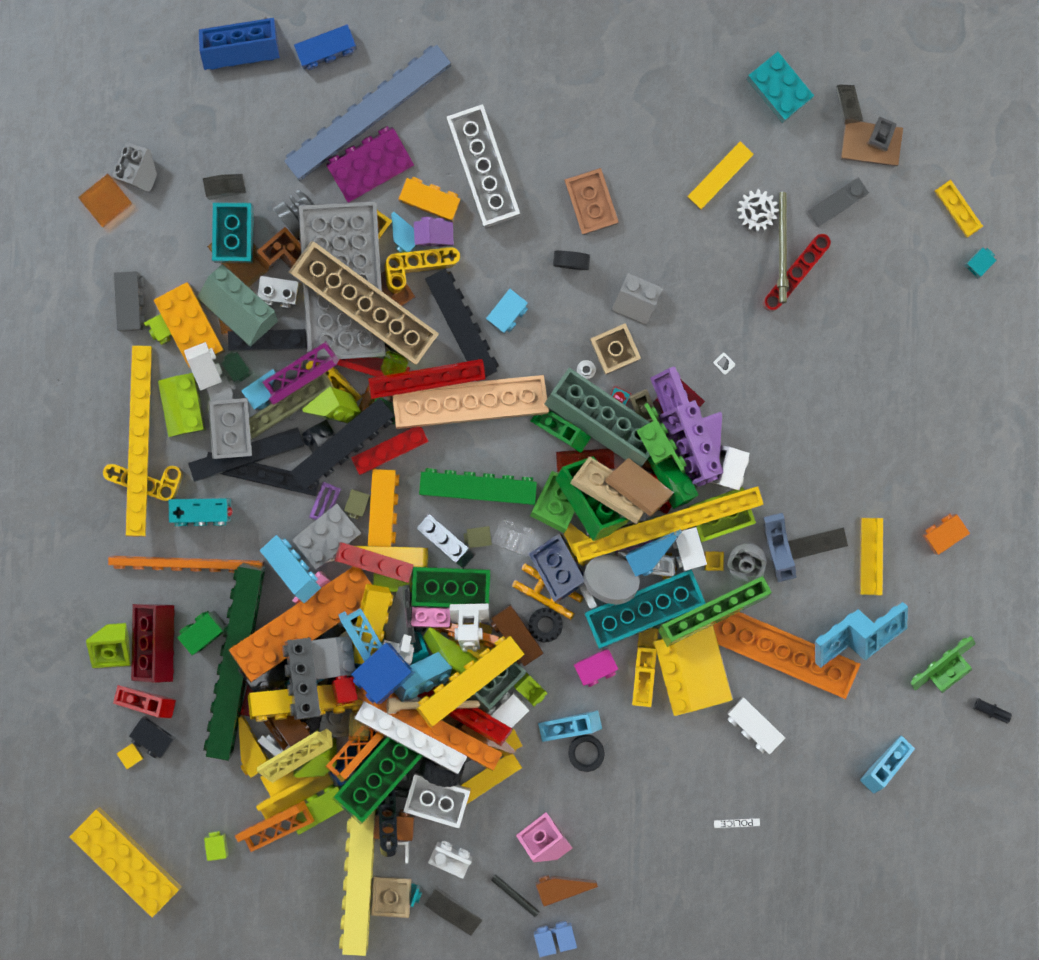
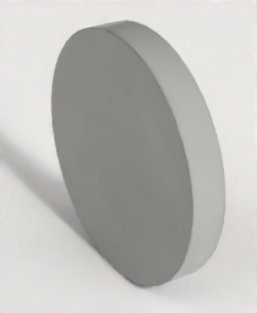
[583,555,640,604]

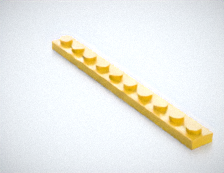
[126,346,152,537]
[573,486,764,562]

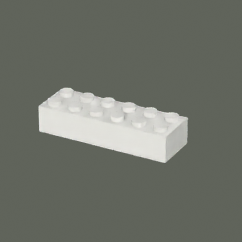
[447,104,520,228]

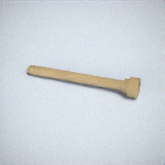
[387,698,480,714]

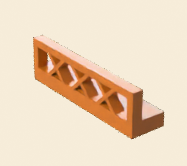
[325,724,385,782]
[235,801,314,852]

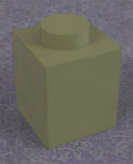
[344,489,371,519]
[463,526,492,548]

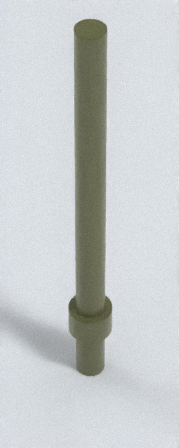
[777,192,789,304]

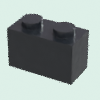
[129,716,176,758]

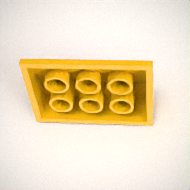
[654,625,733,716]

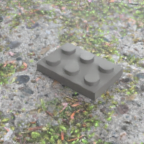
[208,398,252,459]
[292,504,361,570]

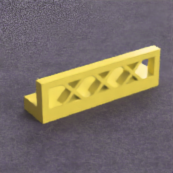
[257,728,333,783]

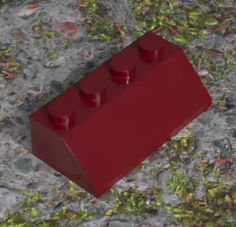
[131,604,175,683]

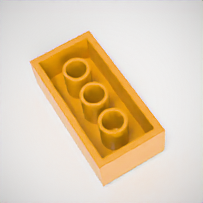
[154,282,226,368]

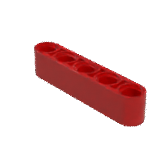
[763,234,831,312]

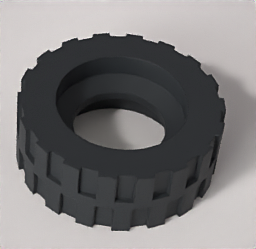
[420,757,465,787]

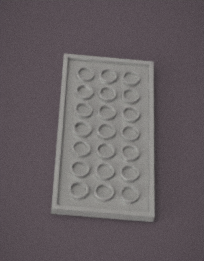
[298,201,386,361]

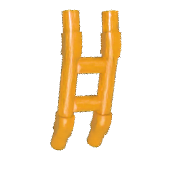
[512,563,584,620]

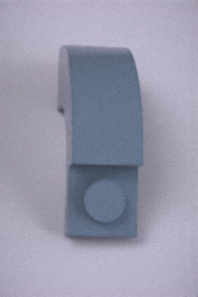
[764,513,797,582]

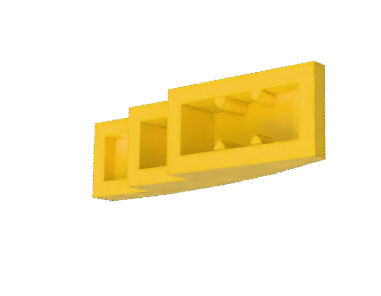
[632,628,659,707]

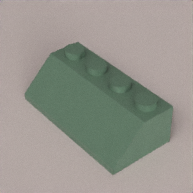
[197,264,278,347]

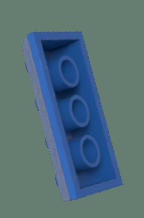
[199,18,280,70]

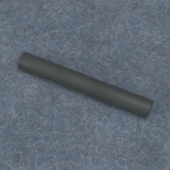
[491,874,540,917]

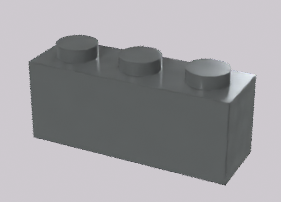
[114,271,146,332]

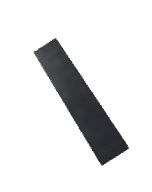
[188,427,304,482]
[207,452,320,496]

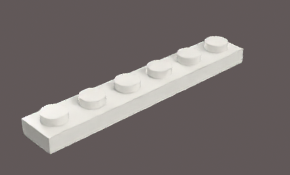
[354,701,467,774]

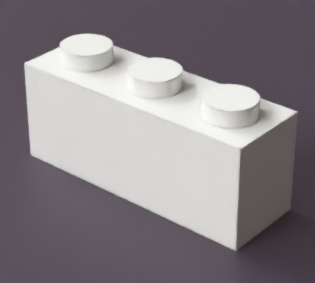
[727,697,785,755]

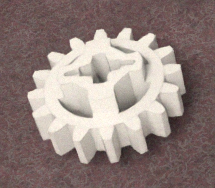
[736,189,779,232]

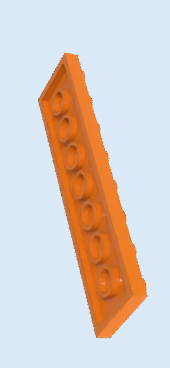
[229,567,372,683]
[713,612,861,699]

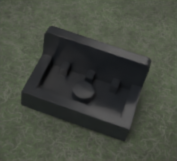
[302,419,335,453]

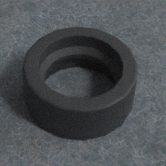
[553,250,590,270]
[568,735,605,772]

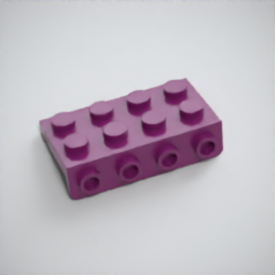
[326,126,414,203]

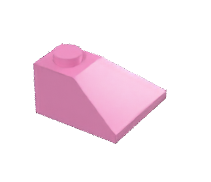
[516,812,572,862]

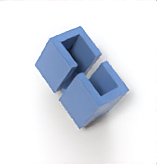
[534,921,577,957]

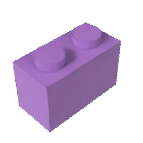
[414,217,454,247]

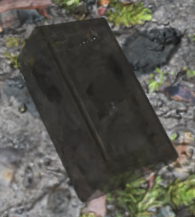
[836,84,863,125]

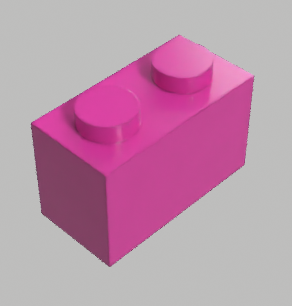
[574,648,618,687]

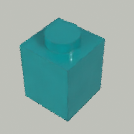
[964,247,997,279]

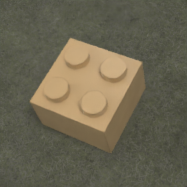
[590,323,641,375]

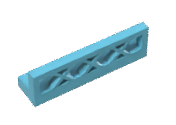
[339,608,383,662]

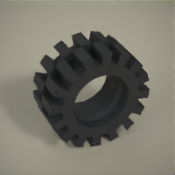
[528,608,563,643]

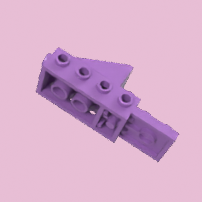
[650,366,724,487]

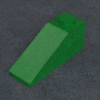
[530,411,591,453]
[647,456,699,509]

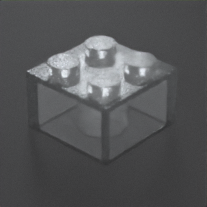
[492,519,536,557]

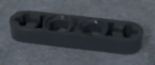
[378,790,398,857]

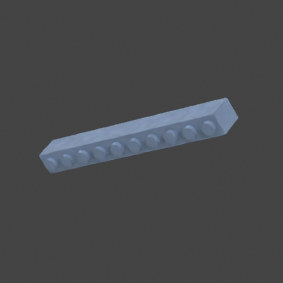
[284,45,451,181]

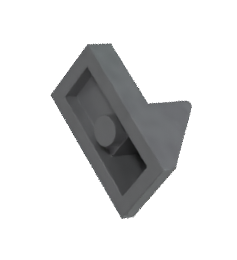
[867,116,897,152]

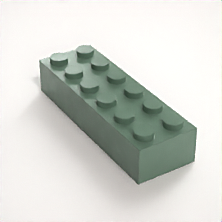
[544,368,650,467]

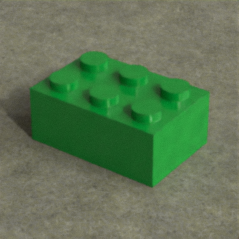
[177,611,227,656]

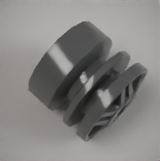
[273,189,315,240]

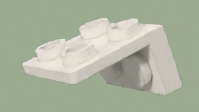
[428,840,472,879]

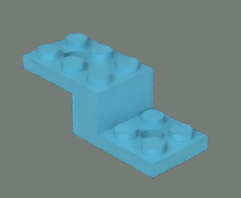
[815,602,908,668]

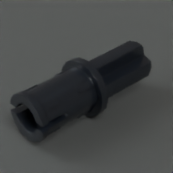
[973,698,1012,724]

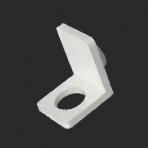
[387,840,409,864]

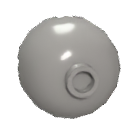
[727,543,766,582]

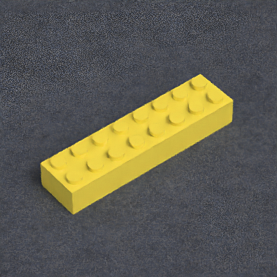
[339,808,377,956]

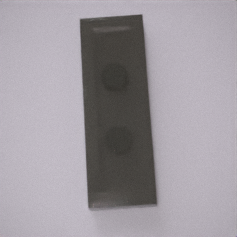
[788,527,848,560]

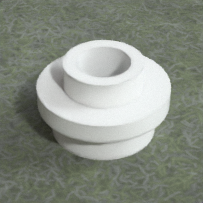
[577,360,596,379]

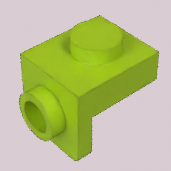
[514,673,547,706]

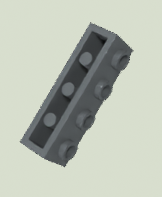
[282,638,321,720]

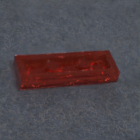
[556,448,615,472]

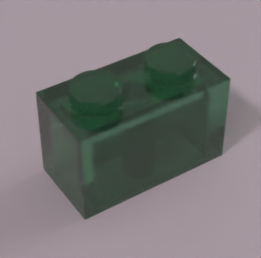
[221,352,254,384]

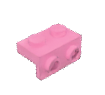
[411,606,451,628]

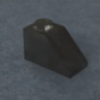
[203,174,246,200]

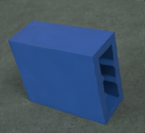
[352,643,415,704]

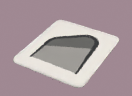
[713,353,735,375]

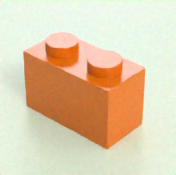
[923,513,970,555]

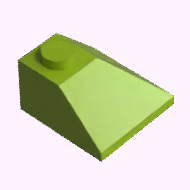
[86,623,131,668]

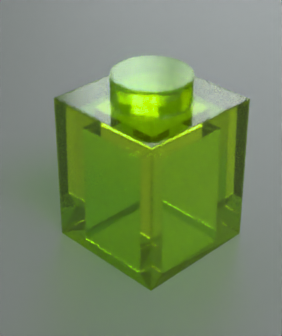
[381,351,408,375]

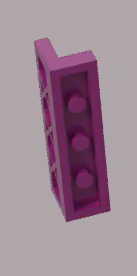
[262,341,339,405]

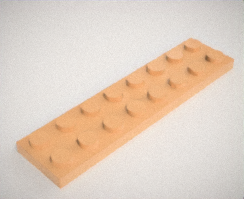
[392,375,549,429]

